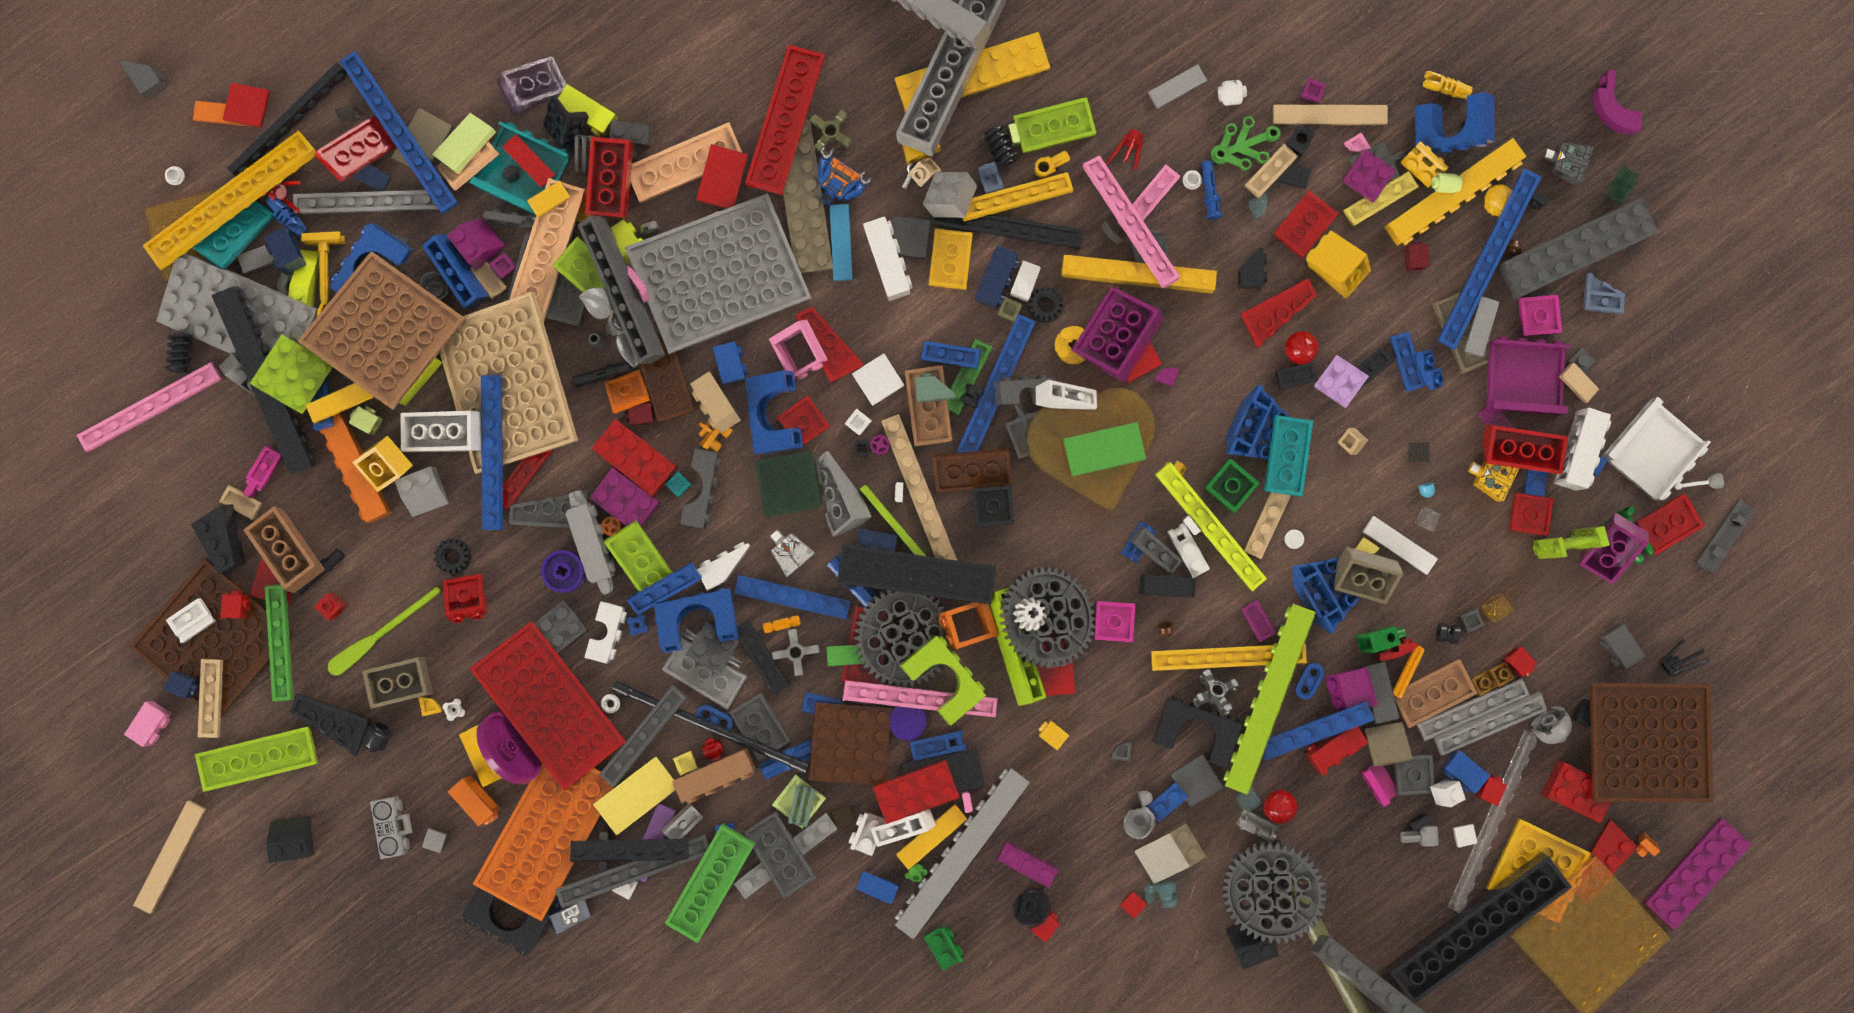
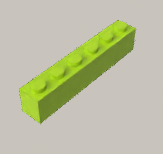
[989,588,1046,706]

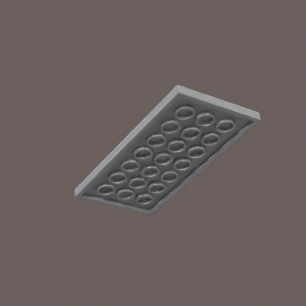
[156,252,318,357]

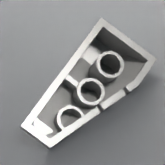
[815,451,871,537]

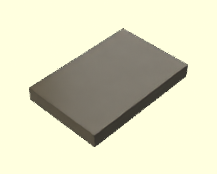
[392,108,453,168]

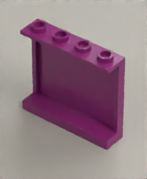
[1486,337,1571,415]

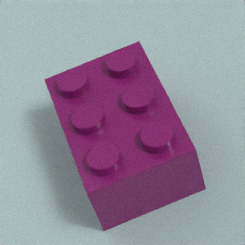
[589,467,661,529]
[1579,513,1649,585]

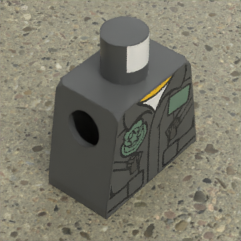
[1542,143,1593,186]

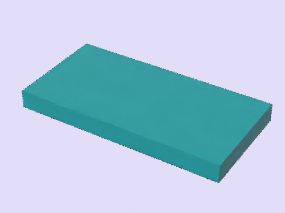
[193,200,275,270]
[1264,415,1313,497]

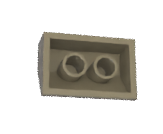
[1334,546,1403,604]

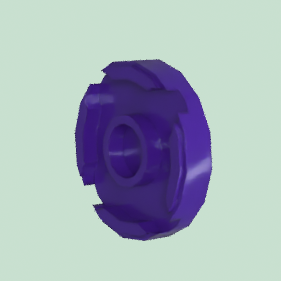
[889,706,926,740]

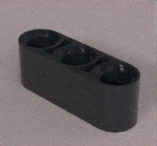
[1139,575,1196,598]

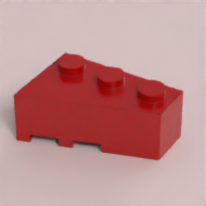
[1304,726,1368,776]

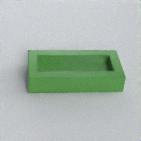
[827,645,866,666]

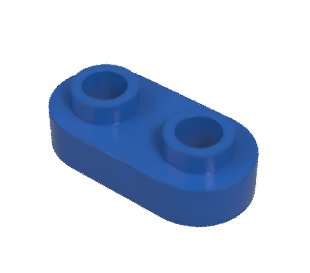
[1295,663,1324,700]
[696,705,733,730]

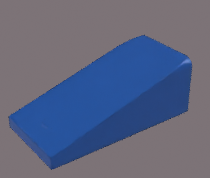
[856,871,899,904]

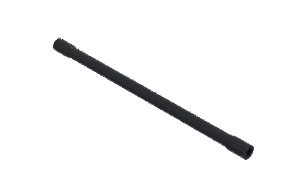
[612,681,810,774]

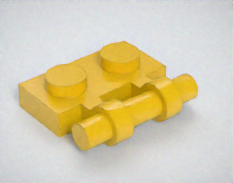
[1400,141,1449,188]

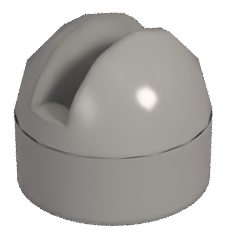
[1138,791,1153,807]

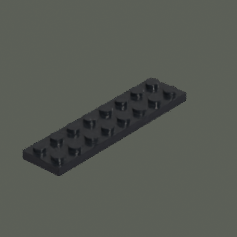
[837,544,996,605]

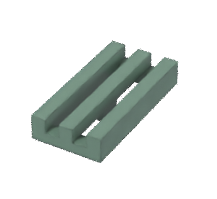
[788,785,815,827]

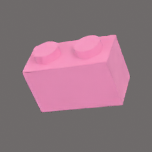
[124,701,172,747]

